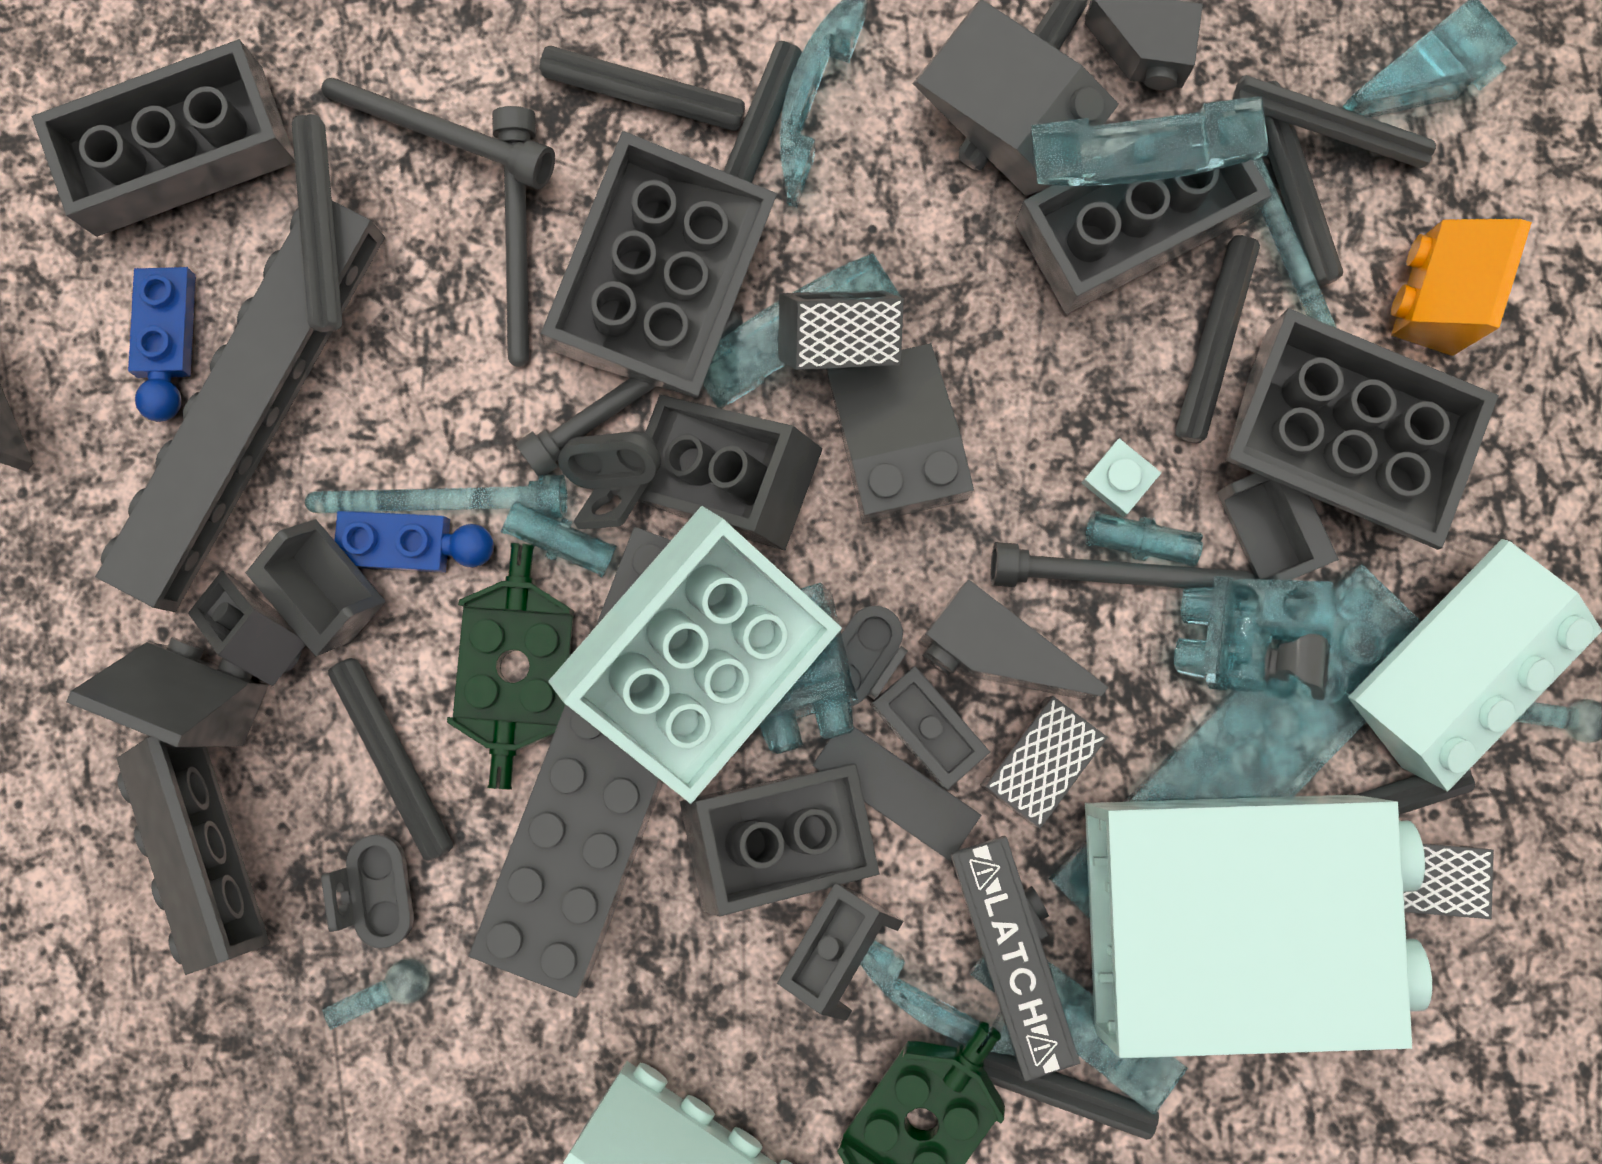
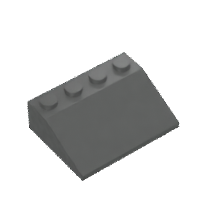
[540,130,777,398]
[1226,308,1499,550]

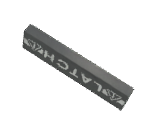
[950,835,1081,1082]

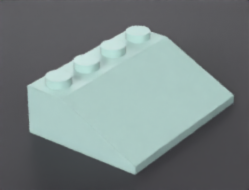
[548,506,842,804]
[563,1061,793,1164]

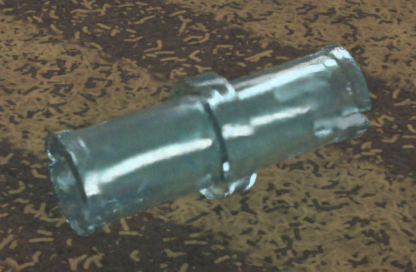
[501,500,617,578]
[1085,511,1203,567]

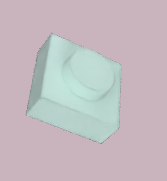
[1081,438,1161,517]

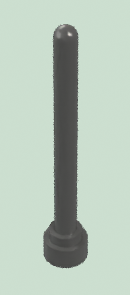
[321,78,555,190]
[492,106,536,367]
[515,310,743,479]
[990,542,1255,593]

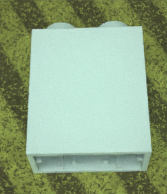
[1085,795,1432,1058]

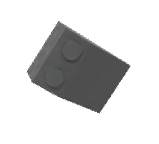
[912,0,1119,196]
[826,343,974,524]
[638,395,823,550]
[918,579,1108,699]
[66,637,269,747]
[679,764,880,917]

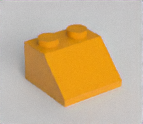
[1391,219,1532,356]

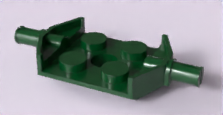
[447,543,574,790]
[837,1021,1005,1164]

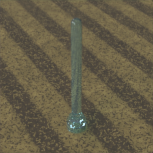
[1229,109,1337,328]
[305,474,568,519]

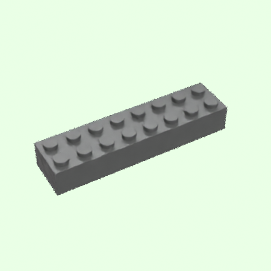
[468,526,671,998]

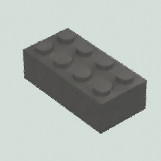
[31,39,295,237]
[1015,100,1272,315]

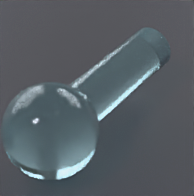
[1515,699,1602,743]
[322,958,430,1030]

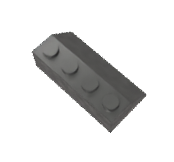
[116,737,270,975]

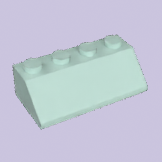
[1348,539,1602,792]

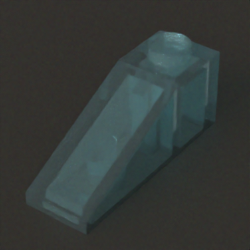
[1342,0,1518,118]

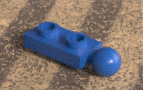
[128,267,196,422]
[335,511,494,573]

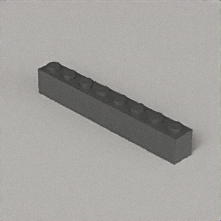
[95,201,385,612]

